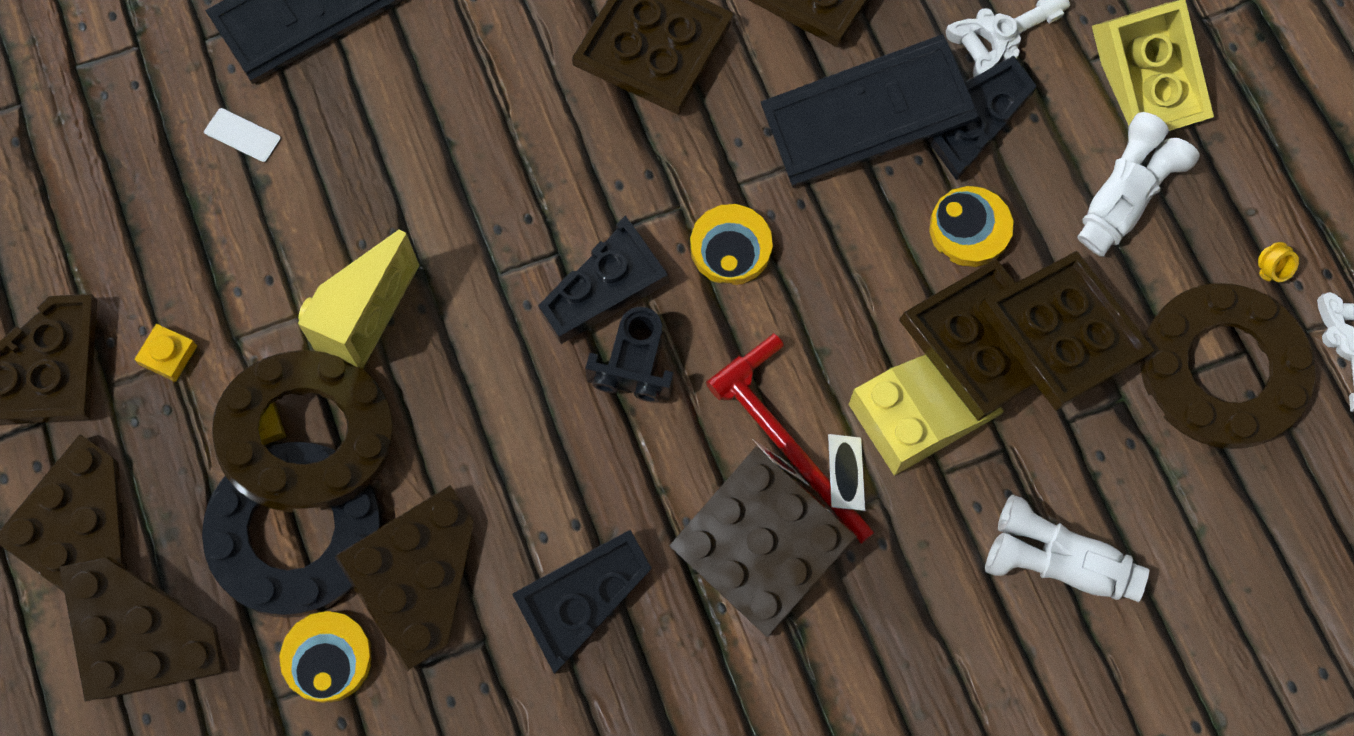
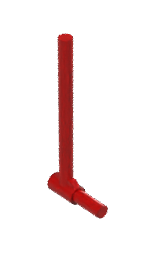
[706,333,875,544]

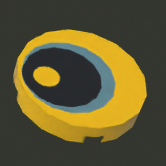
[929,186,1013,267]
[690,204,773,285]
[279,611,372,703]

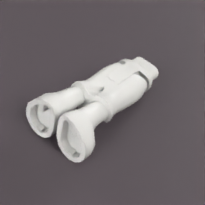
[1077,112,1200,256]
[985,495,1149,602]

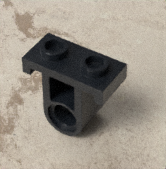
[585,307,673,403]

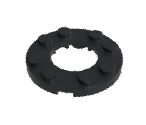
[202,442,382,618]

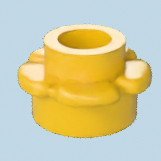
[1258,242,1299,282]

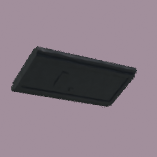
[205,0,404,84]
[760,34,978,188]

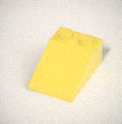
[1092,0,1214,131]
[298,230,419,369]
[849,354,1004,476]

